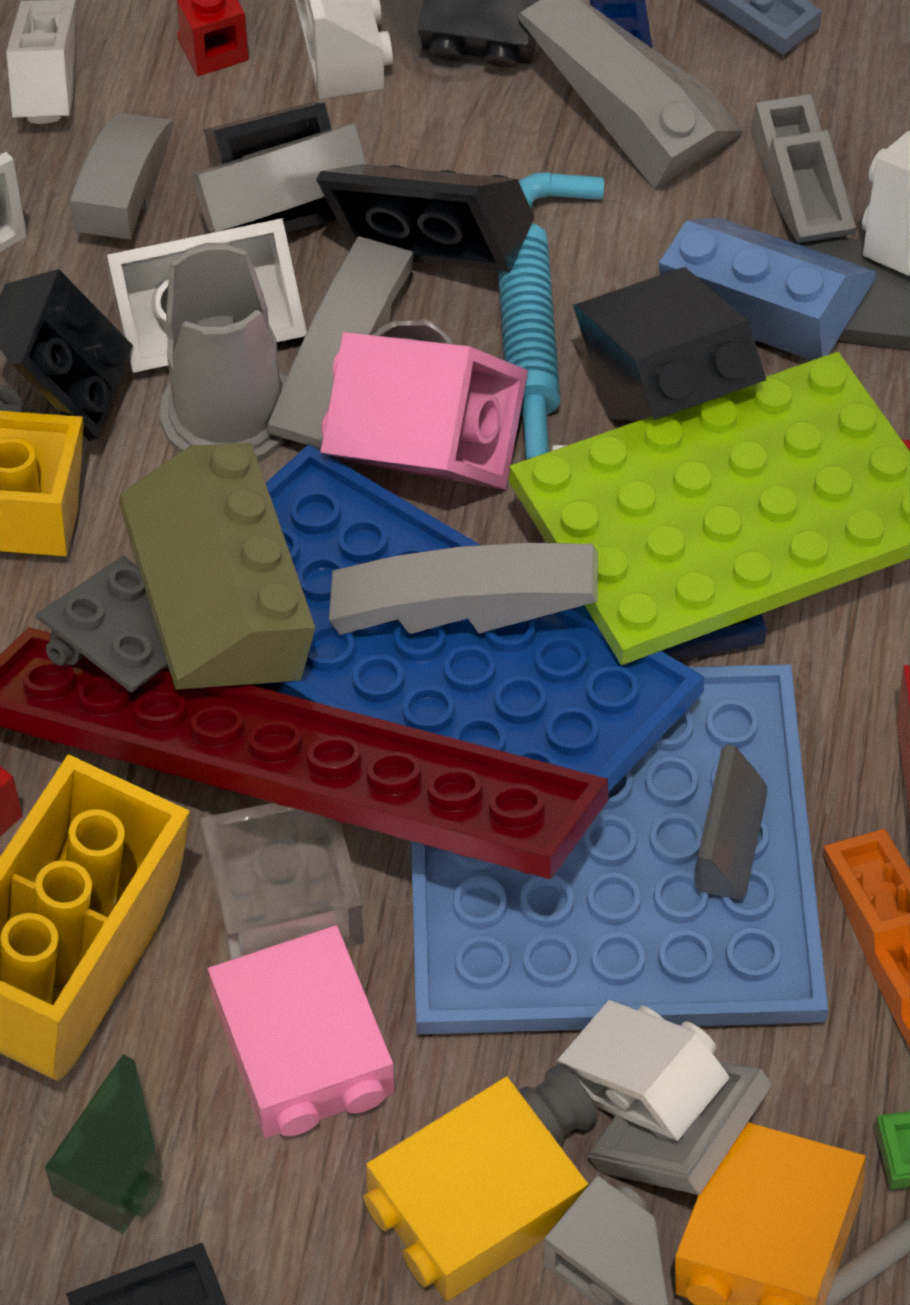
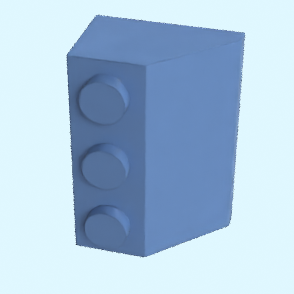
[658,217,876,360]

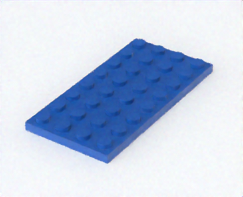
[263,444,704,792]

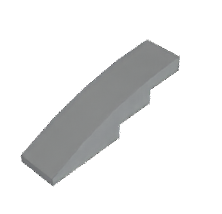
[267,236,413,449]
[329,543,598,635]

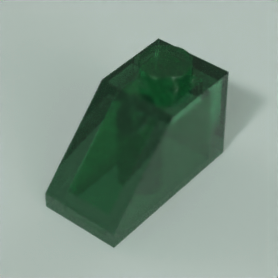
[45,1054,163,1234]

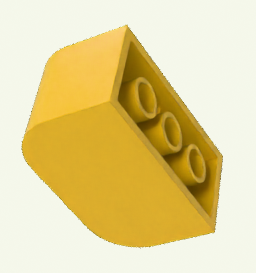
[0,754,190,1081]

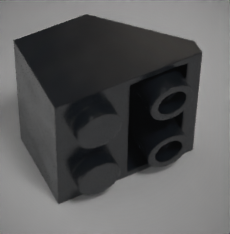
[0,269,133,441]

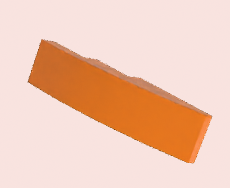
[823,828,910,1049]

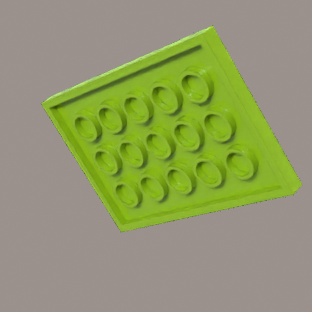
[509,351,910,665]

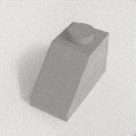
[543,1175,668,1305]

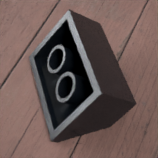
[316,164,535,272]

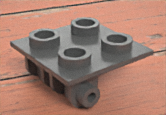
[36,555,168,693]

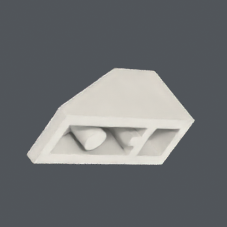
[6,0,76,124]

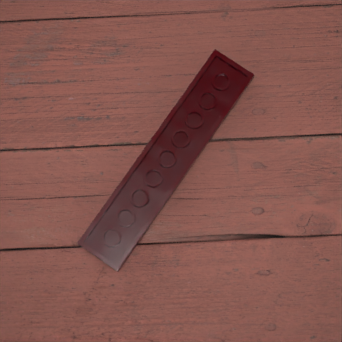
[0,627,608,880]

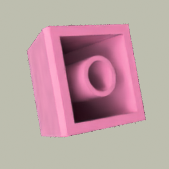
[320,332,528,490]

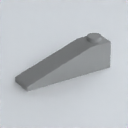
[518,0,743,190]

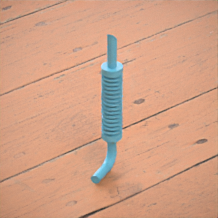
[498,172,604,460]

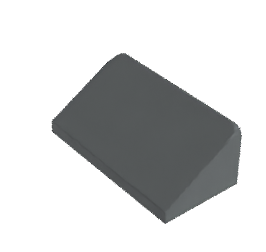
[694,744,768,899]

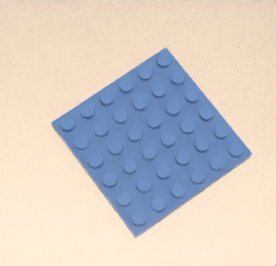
[411,664,828,1035]

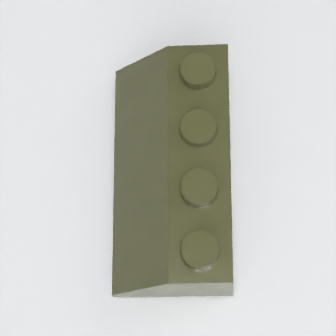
[119,443,315,690]

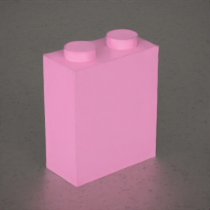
[207,925,395,1139]

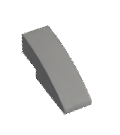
[750,94,856,243]
[70,112,173,240]
[191,123,366,232]

